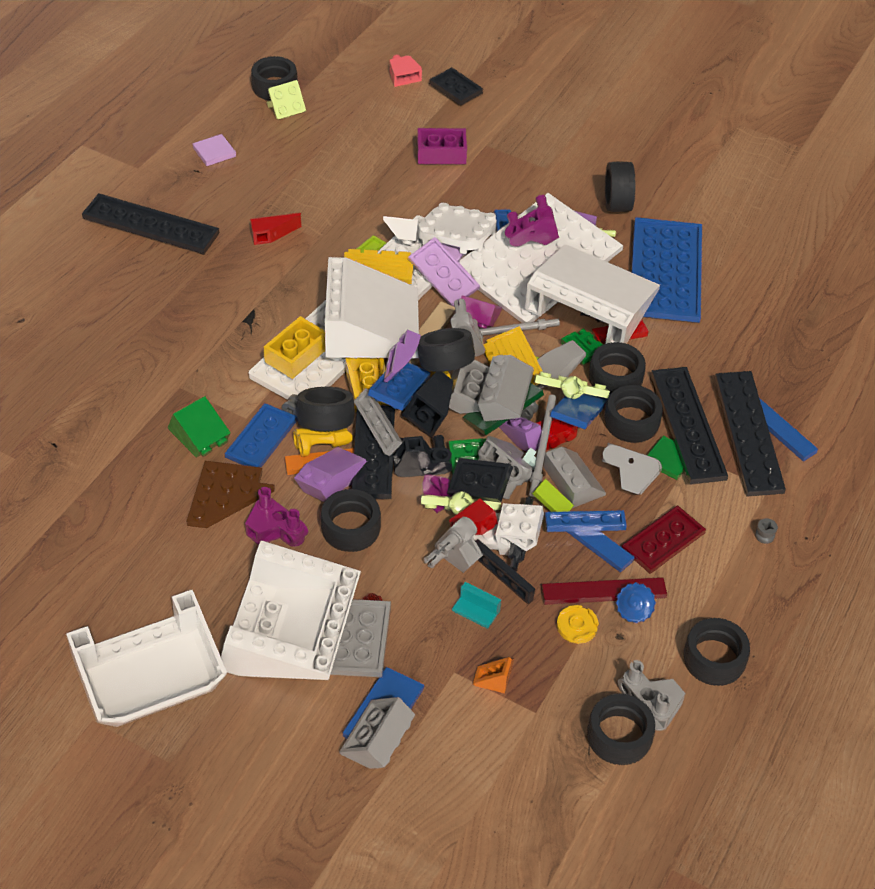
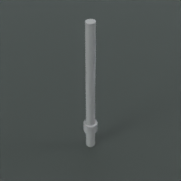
[480,319,560,336]
[529,395,556,497]

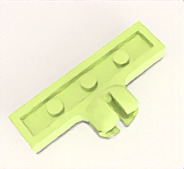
[534,372,610,399]
[421,492,501,515]

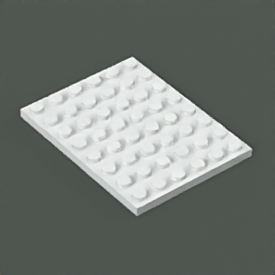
[459,193,623,323]

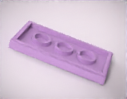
[408,237,480,307]

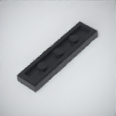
[475,539,535,604]

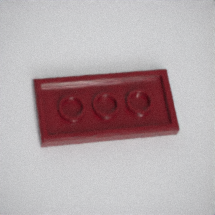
[622,505,706,574]

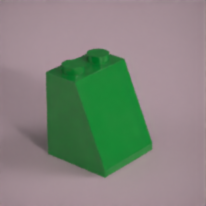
[168,396,231,458]

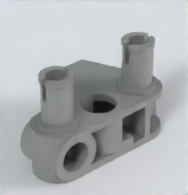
[451,299,485,357]
[478,436,532,499]
[602,443,662,495]
[424,517,483,573]
[618,660,685,731]

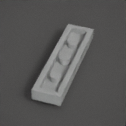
[354,388,402,456]

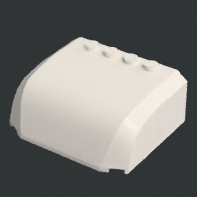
[66,590,227,727]

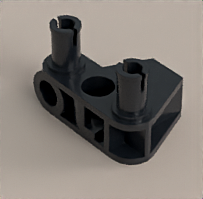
[393,435,453,477]

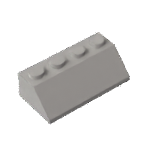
[478,355,534,421]

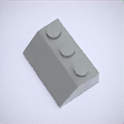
[449,360,489,414]
[543,447,606,508]
[339,697,415,769]

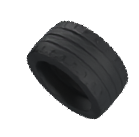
[251,56,298,101]
[605,161,636,212]
[417,328,475,372]
[589,342,646,396]
[604,385,663,443]
[297,386,354,432]
[321,489,381,552]
[684,618,750,686]
[587,693,655,765]

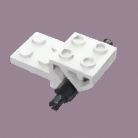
[473,496,544,572]

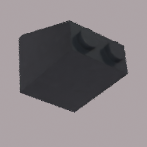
[402,372,454,438]

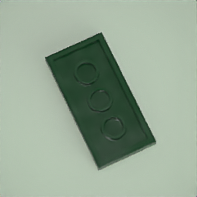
[463,383,544,436]

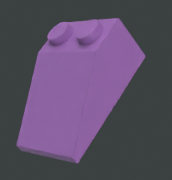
[294,447,367,502]

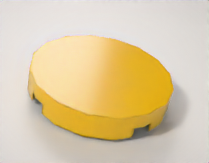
[556,605,599,644]

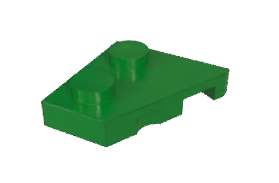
[448,438,486,474]

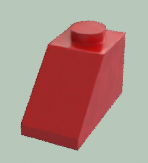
[449,498,498,535]

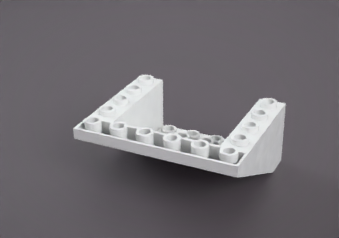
[525,244,660,344]
[325,257,419,359]
[221,541,361,680]

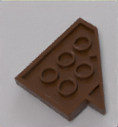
[187,460,275,528]

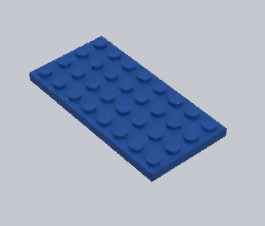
[632,217,702,323]

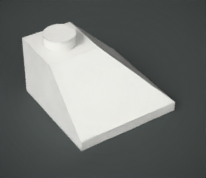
[383,216,420,244]

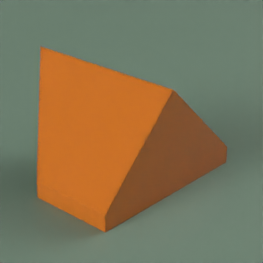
[473,657,515,693]

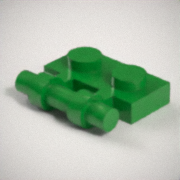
[561,329,603,365]

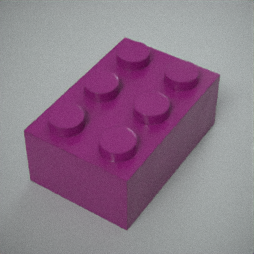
[417,128,467,164]

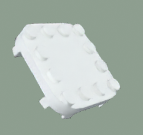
[418,203,497,254]

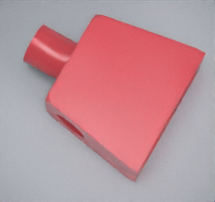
[389,55,422,87]

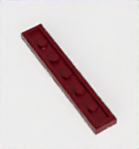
[542,577,667,605]

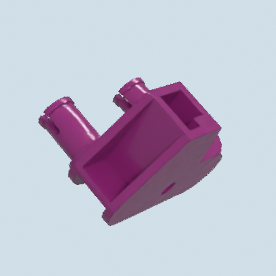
[505,195,559,247]
[245,487,309,547]

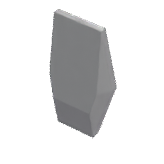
[536,340,586,389]

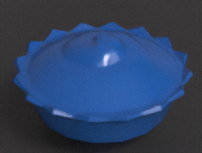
[616,582,656,623]

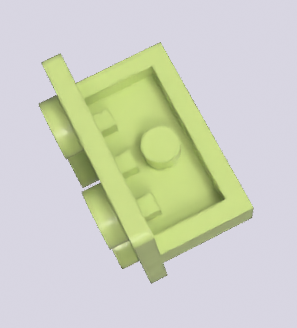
[267,80,306,119]

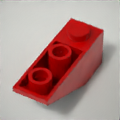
[250,213,302,245]

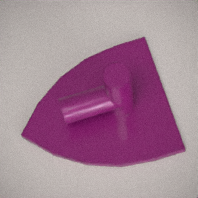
[423,475,452,513]

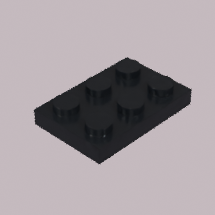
[429,67,483,106]
[447,458,513,503]

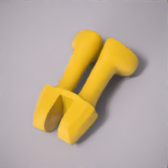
[293,428,352,457]

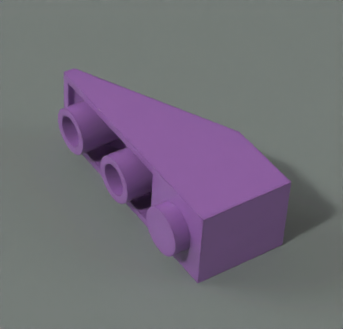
[499,417,542,452]

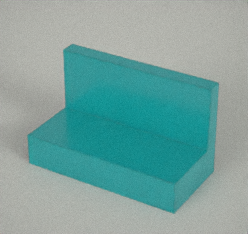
[452,582,501,629]

